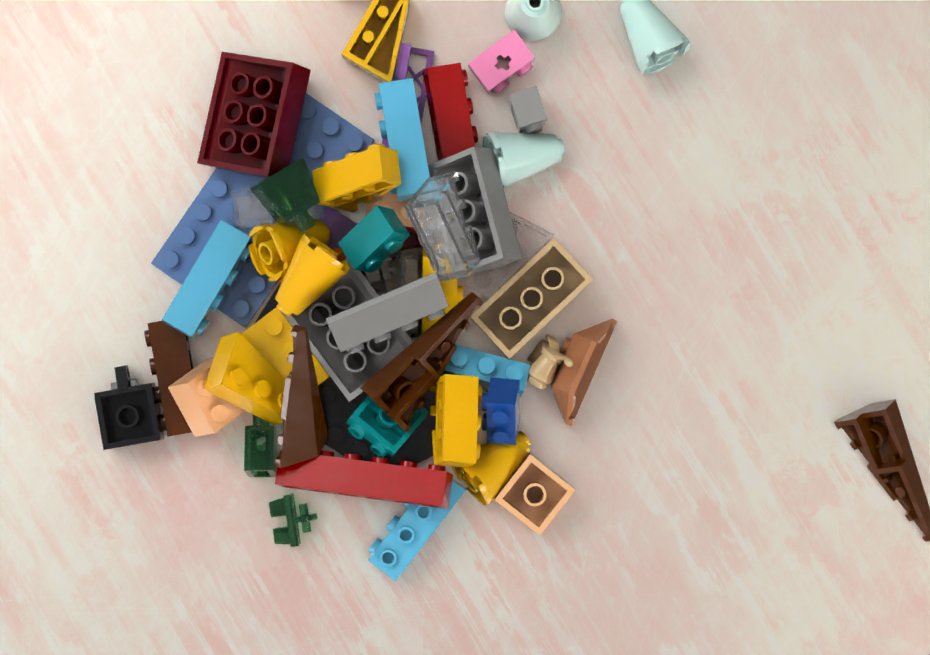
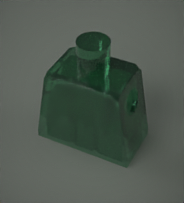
[250,158,320,233]
[244,415,277,477]

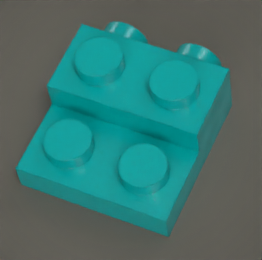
[346,396,430,459]

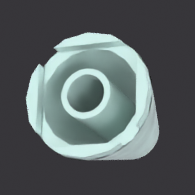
[505,0,562,41]
[620,0,691,74]
[483,132,565,188]

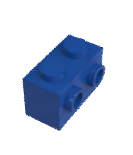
[481,378,520,445]

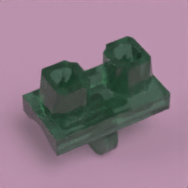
[269,493,318,547]

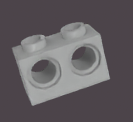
[508,86,547,134]

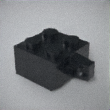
[94,365,165,450]

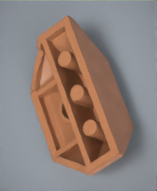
[551,319,617,426]

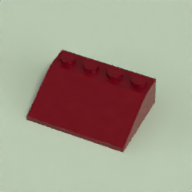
[197,52,311,182]

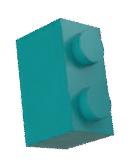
[338,205,410,273]

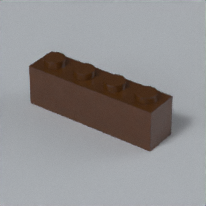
[144,321,194,437]

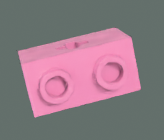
[468,30,535,94]

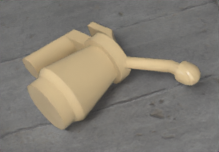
[527,334,573,390]

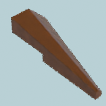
[360,292,483,433]
[275,325,329,468]
[834,399,930,542]

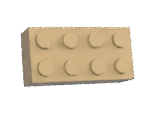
[470,238,594,359]

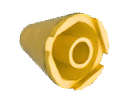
[248,220,330,282]
[275,233,351,317]
[452,431,531,506]

